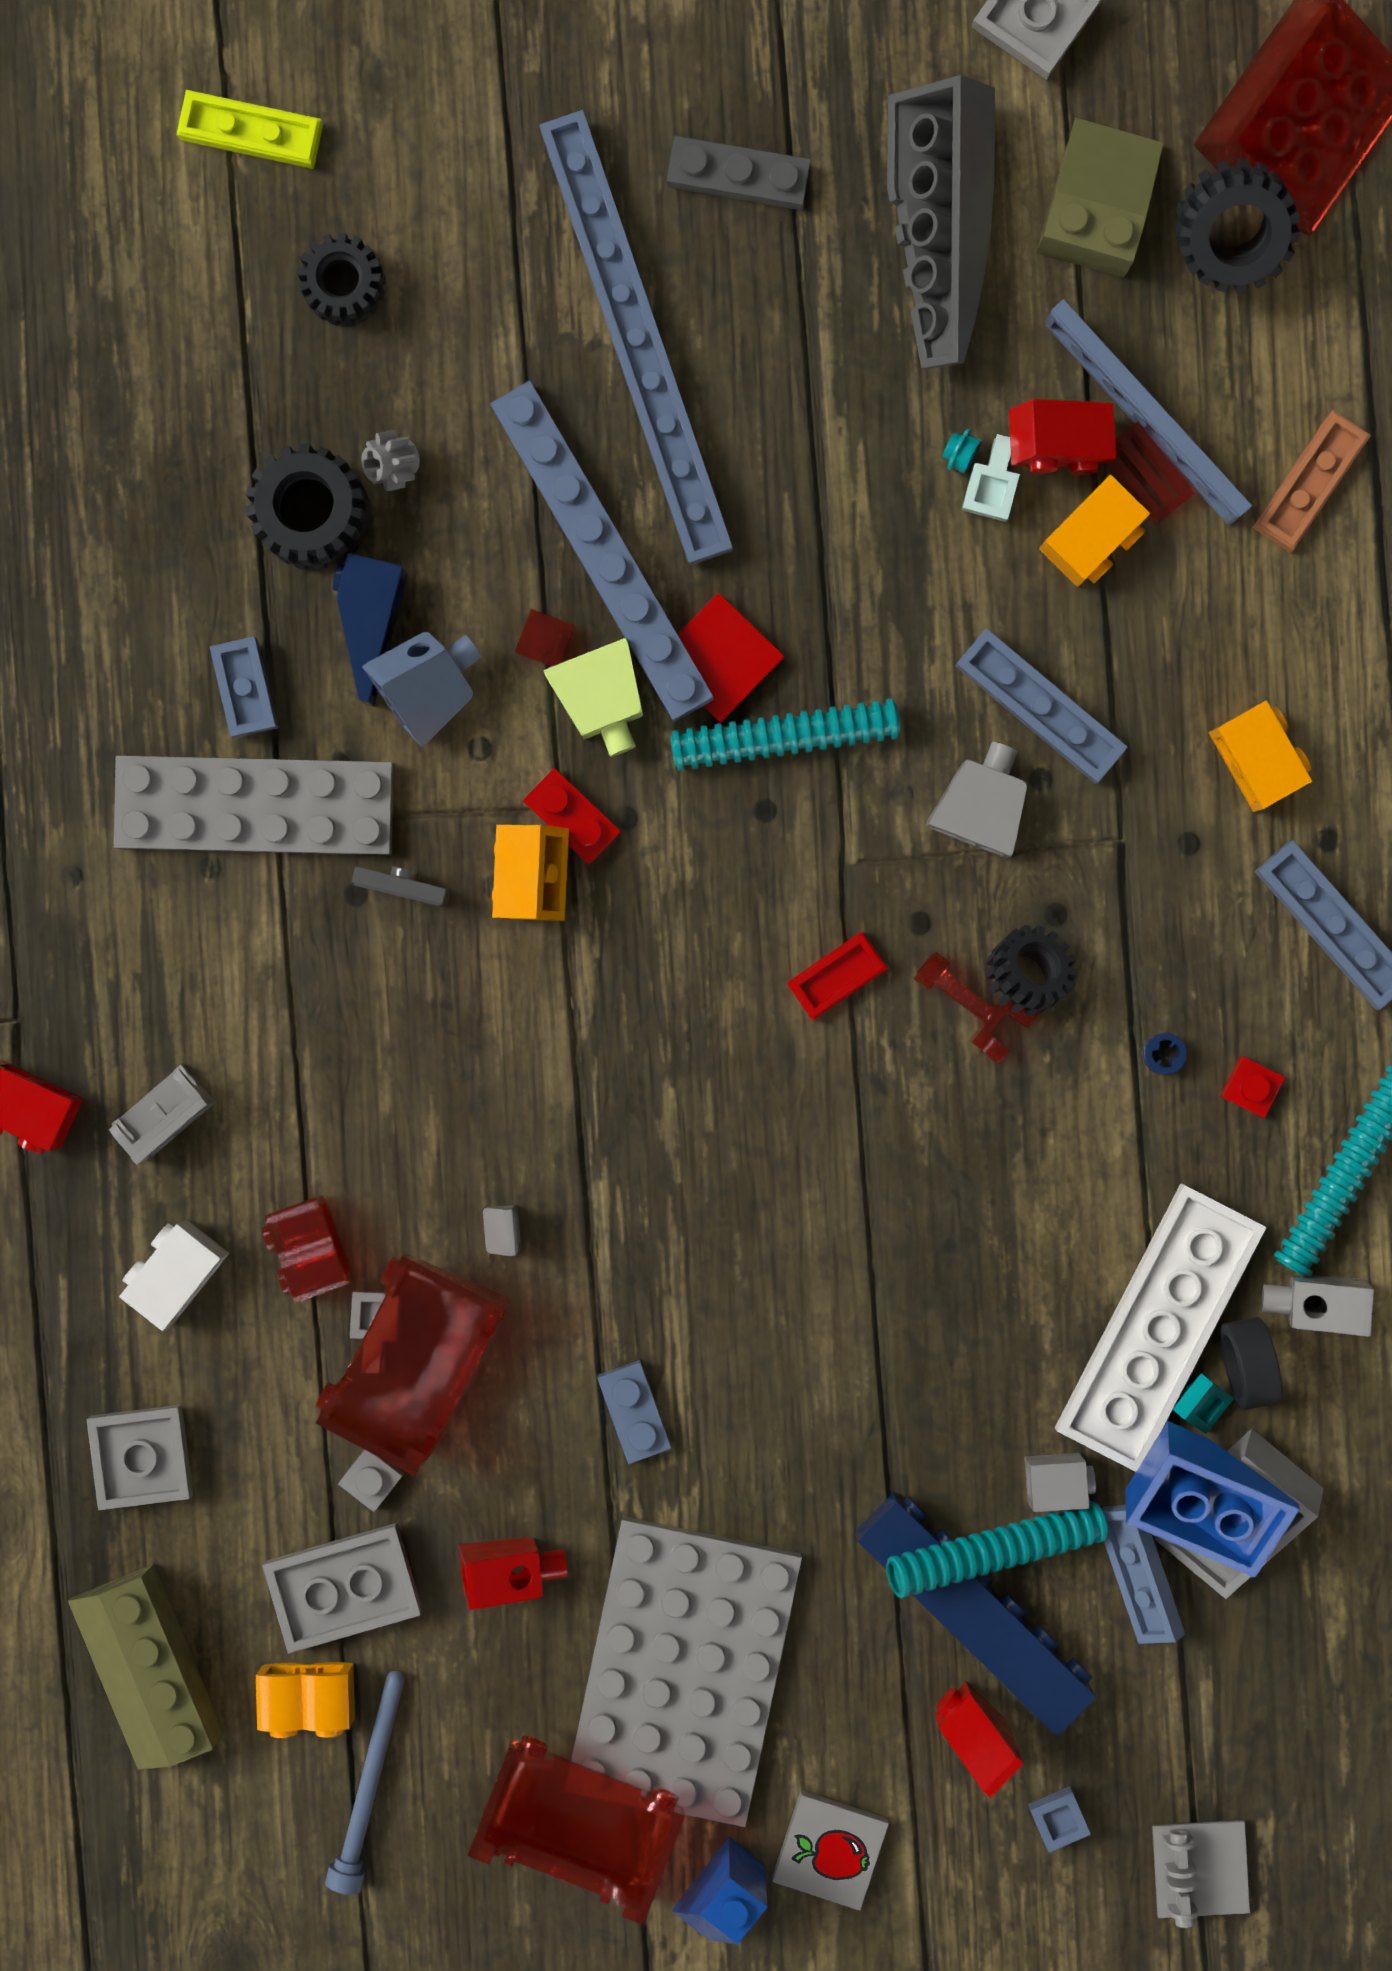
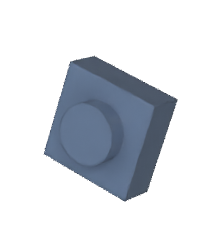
[1028,1786,1091,1853]

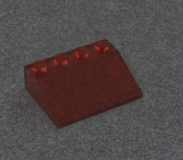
[1193,0,1392,235]

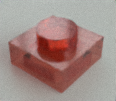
[515,609,575,667]

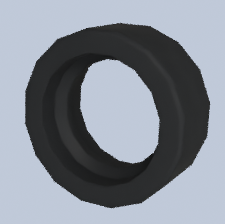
[1220,1317,1282,1410]

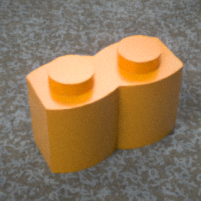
[256,1662,355,1738]

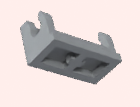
[109,1064,216,1165]

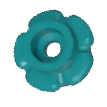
[942,428,982,474]

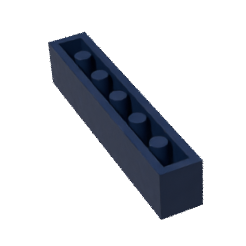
[855,1492,1096,1737]

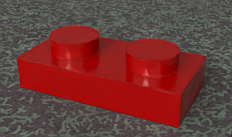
[522,768,621,865]

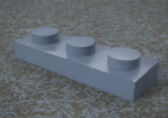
[1101,1505,1185,1644]

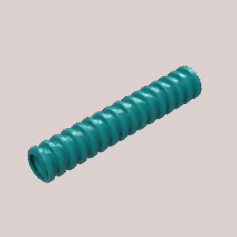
[670,698,900,771]
[1274,1065,1392,1277]
[886,1501,1108,1599]

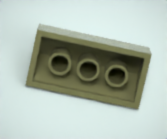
[68,1564,224,1770]

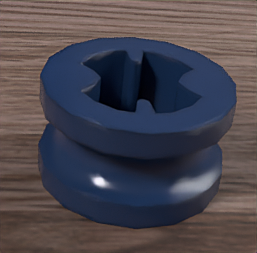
[1143,1033,1187,1075]

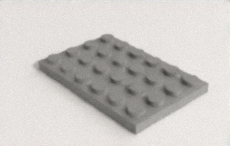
[565,1516,802,1827]

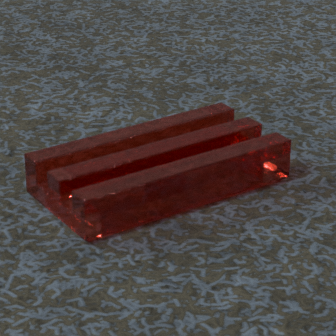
[1107,421,1195,525]

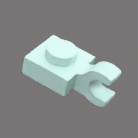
[962,434,1020,522]

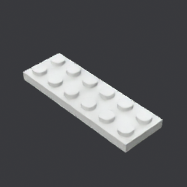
[1055,1184,1266,1472]

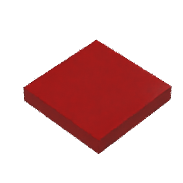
[678,593,784,723]

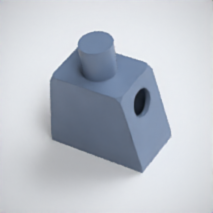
[362,632,482,747]

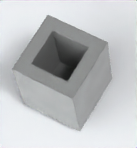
[1024,1453,1096,1512]

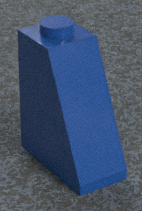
[673,1837,767,1945]

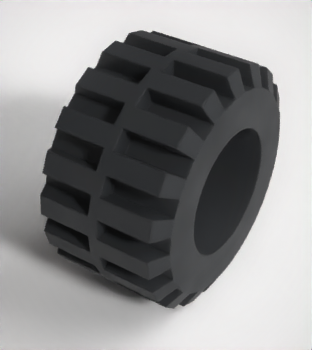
[1175,159,1300,293]
[246,444,370,570]

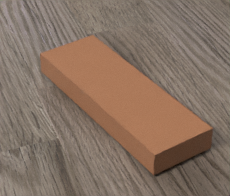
[1252,410,1371,553]

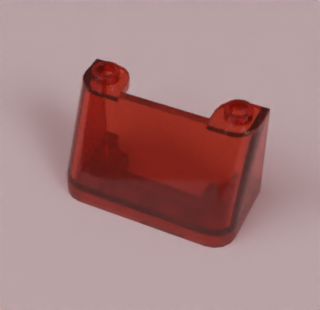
[315,1253,511,1476]
[467,1736,685,1925]

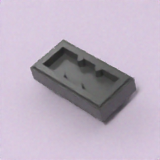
[352,866,451,907]

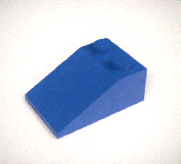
[1125,1421,1300,1578]

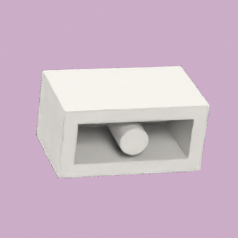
[119,1219,229,1331]

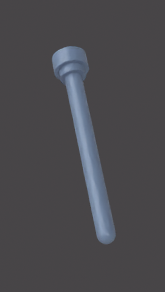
[325,1671,404,1895]

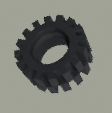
[297,233,386,326]
[985,925,1078,1016]

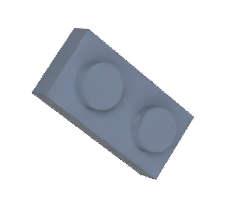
[210,636,278,738]
[597,1359,672,1464]

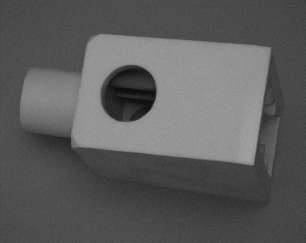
[925,742,1027,858]
[1262,1274,1374,1337]

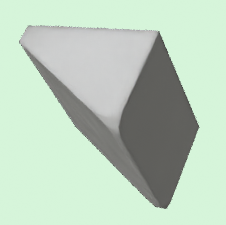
[483,1205,521,1256]

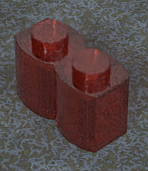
[262,1195,353,1303]

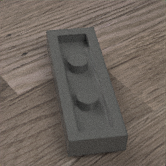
[666,136,811,210]

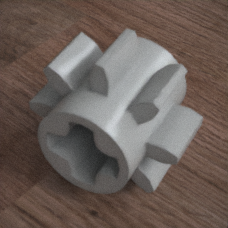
[361,430,420,491]

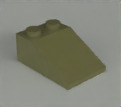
[1036,117,1163,278]

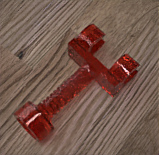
[913,951,1039,1064]

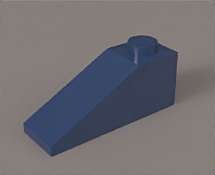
[333,553,408,707]

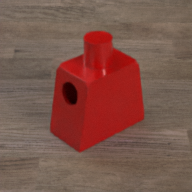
[459,1537,567,1611]

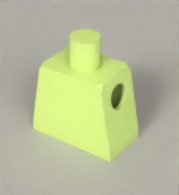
[543,638,643,757]

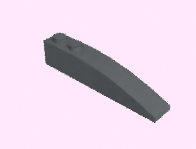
[887,75,995,370]

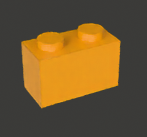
[1039,474,1150,587]
[1208,700,1313,812]
[492,825,569,921]

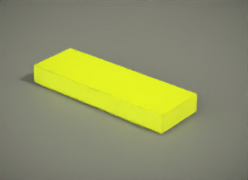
[176,90,323,169]

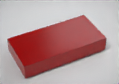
[786,931,888,1021]

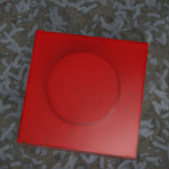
[1219,1056,1285,1118]

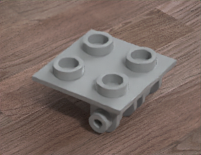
[1152,1820,1250,1928]

